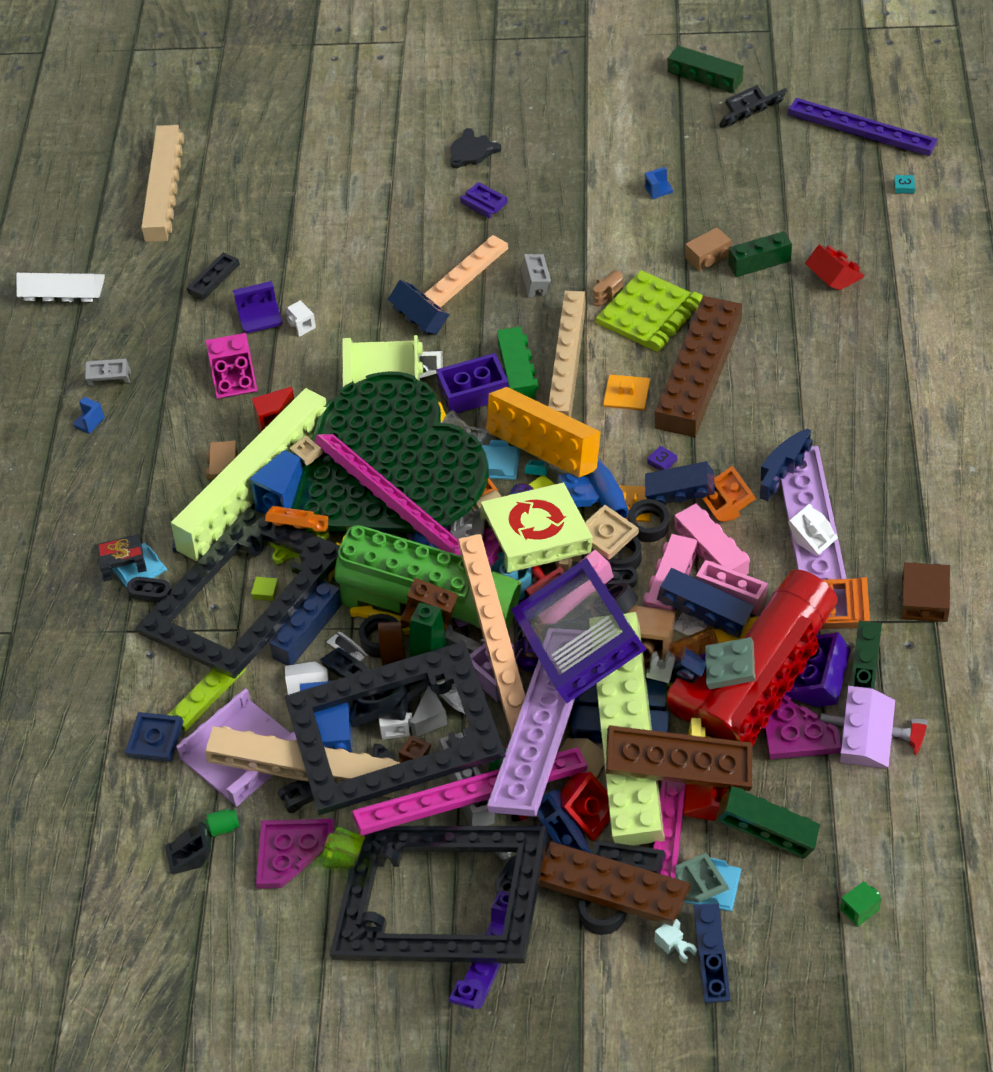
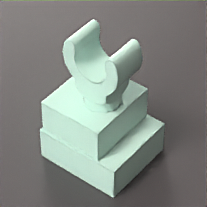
[654,919,697,963]

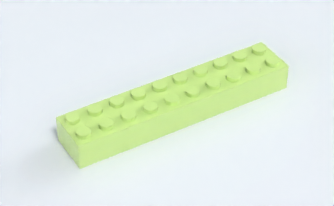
[171,388,326,562]
[590,612,665,845]

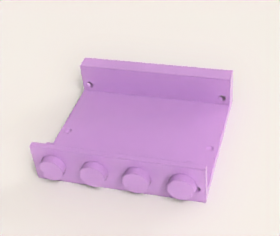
[176,689,297,807]

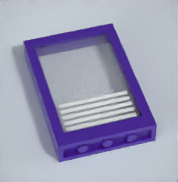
[511,558,646,703]

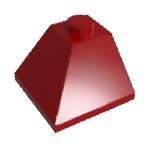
[561,772,611,841]

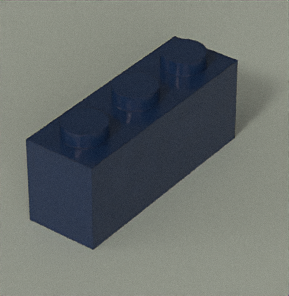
[387,280,450,335]
[645,461,715,505]

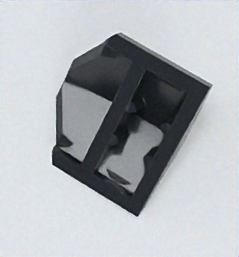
[165,822,211,874]

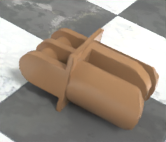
[593,270,623,307]

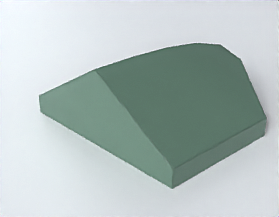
[675,853,729,903]

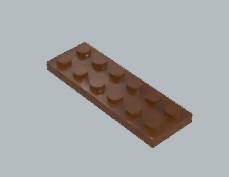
[606,725,752,791]
[539,842,690,927]

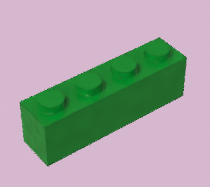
[497,326,539,399]

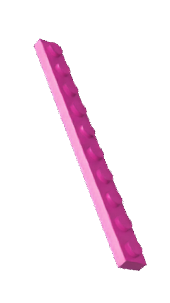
[314,434,461,555]
[352,747,588,836]

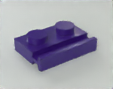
[460,182,508,218]

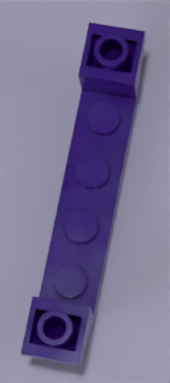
[449,890,510,1009]

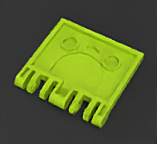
[596,270,703,352]

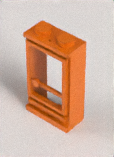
[822,577,870,629]

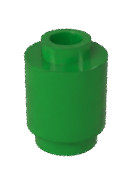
[203,808,240,837]

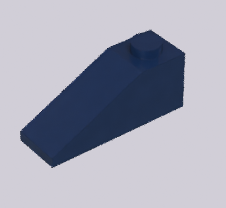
[537,789,591,853]

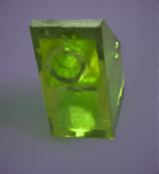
[322,826,365,868]

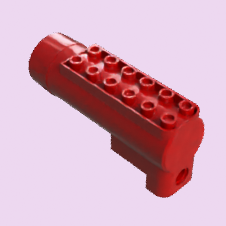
[667,569,838,746]

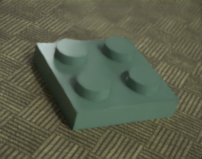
[705,637,756,690]

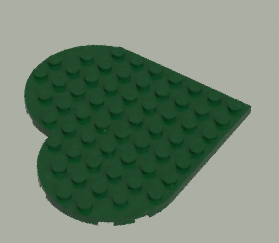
[291,371,489,533]

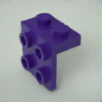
[233,281,283,333]

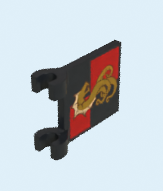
[97,534,147,582]

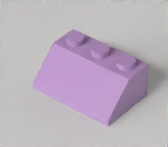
[840,686,895,769]

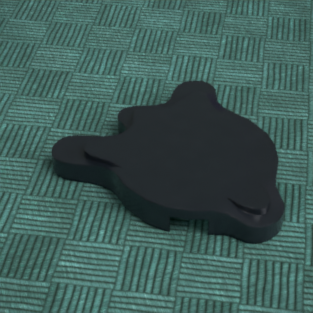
[450,128,502,168]

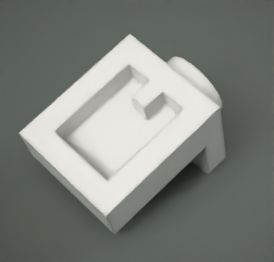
[379,712,412,740]

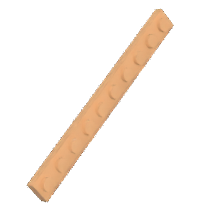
[458,534,525,737]

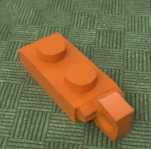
[265,506,328,531]

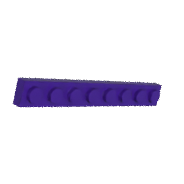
[788,98,937,156]

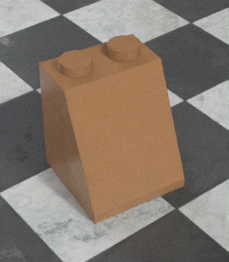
[628,606,676,670]

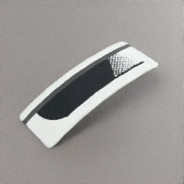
[327,632,367,661]

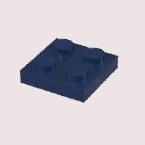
[125,712,184,762]

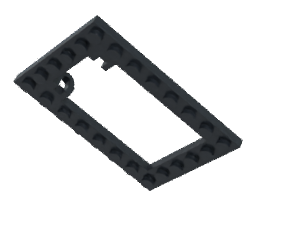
[135,508,340,679]
[284,641,506,815]
[330,826,548,964]

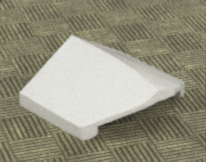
[788,504,838,556]
[285,661,328,695]

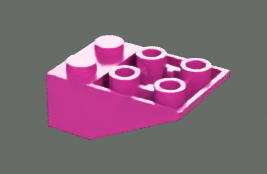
[206,333,257,399]

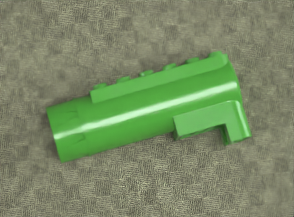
[334,525,522,631]

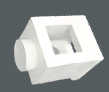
[286,300,316,337]

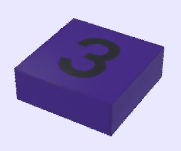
[647,446,677,470]

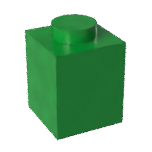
[840,881,881,927]

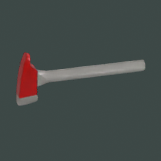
[820,713,928,755]

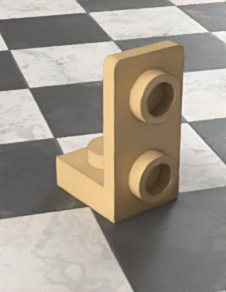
[290,436,323,470]

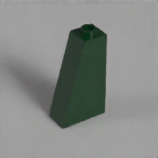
[410,602,447,690]

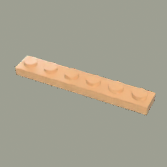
[425,235,508,307]

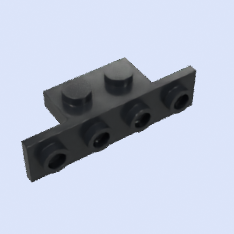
[719,85,787,128]

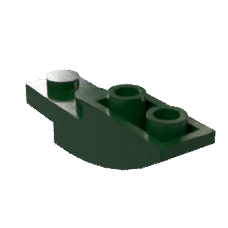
[851,621,882,689]

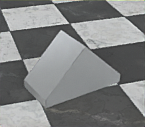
[410,686,447,737]

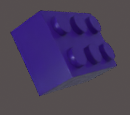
[436,353,509,415]

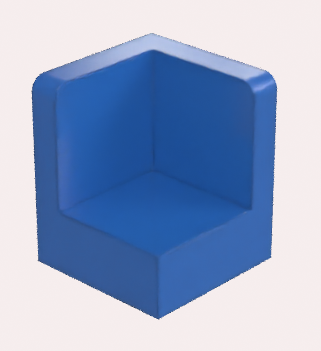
[644,167,673,199]
[73,397,105,434]

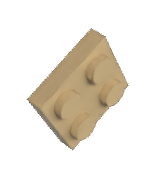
[585,505,639,560]

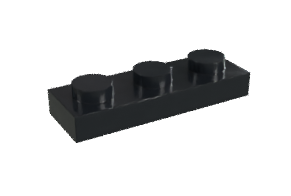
[187,252,240,300]
[591,840,667,874]

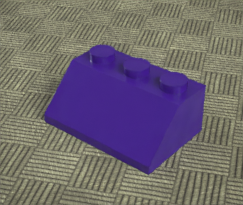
[785,632,851,707]

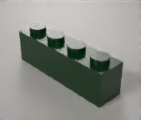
[668,45,744,93]
[716,786,820,859]

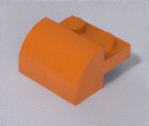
[702,465,756,521]

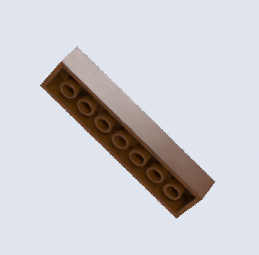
[655,296,742,438]

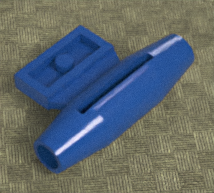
[557,458,629,518]

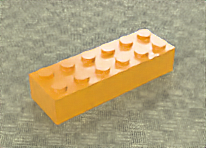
[486,387,601,478]

